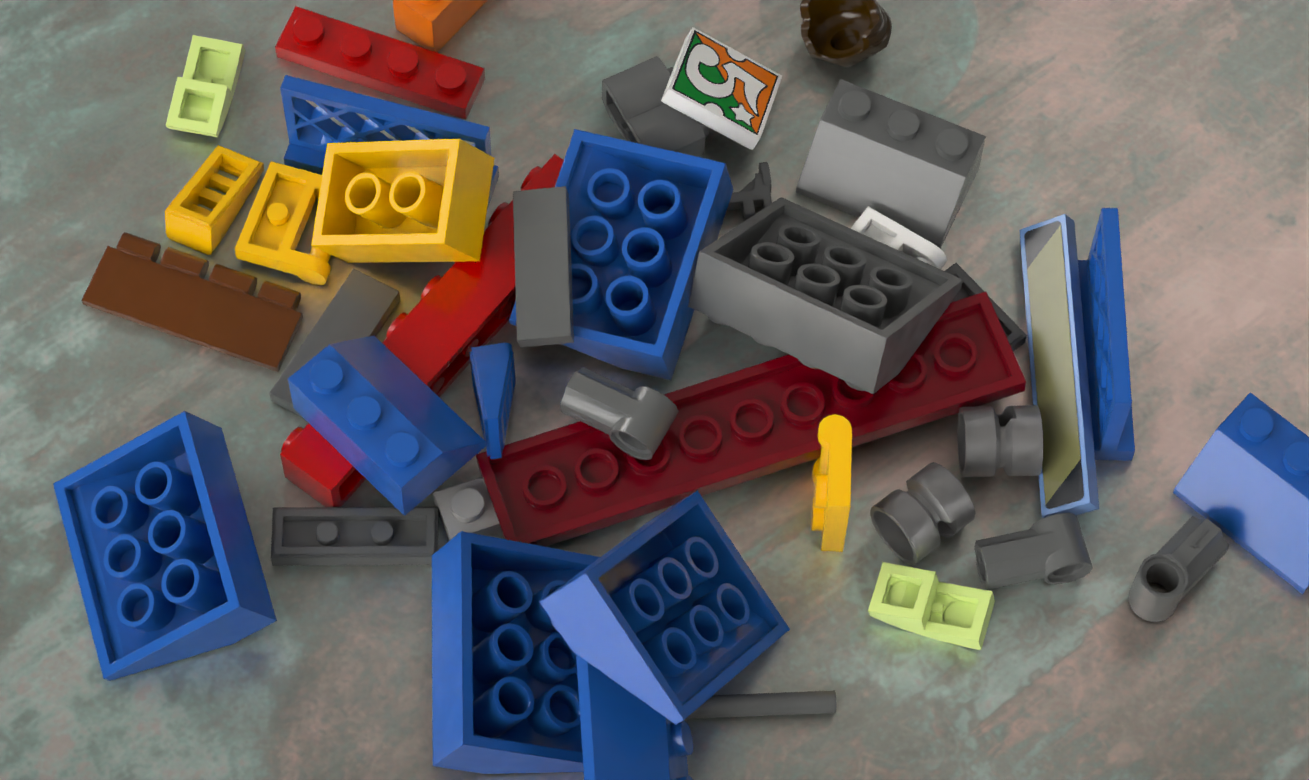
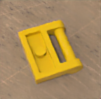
[235,161,331,286]
[811,414,852,552]

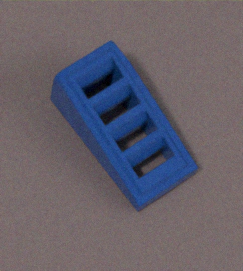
[469,342,516,460]

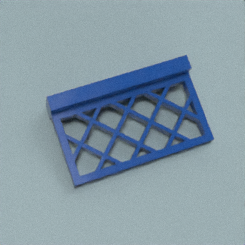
[280,75,499,209]
[1078,208,1135,461]

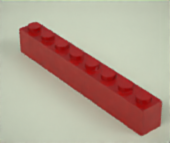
[280,154,564,507]

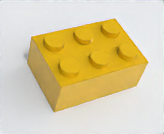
[311,139,495,263]

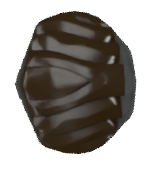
[800,0,892,68]

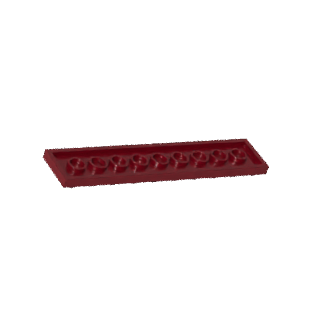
[476,291,1026,547]

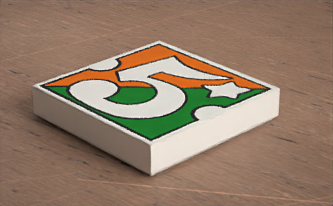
[661,27,782,150]

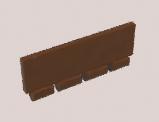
[81,232,303,372]

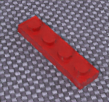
[275,6,485,120]

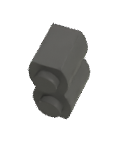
[601,56,709,157]

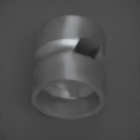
[957,405,1043,477]
[870,462,976,565]

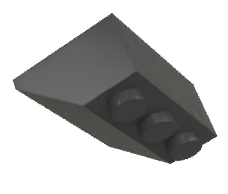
[796,79,986,249]

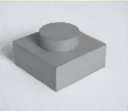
[433,477,501,541]

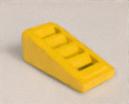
[165,145,264,255]

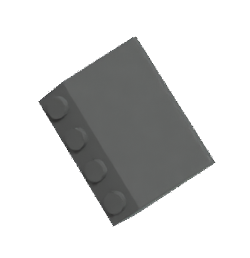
[688,197,963,394]

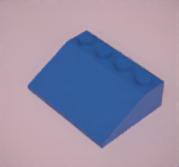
[509,129,734,380]
[53,411,277,681]
[540,490,790,725]
[432,531,600,774]

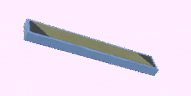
[1019,214,1099,518]

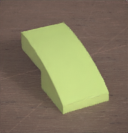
[166,35,246,137]
[868,562,995,650]

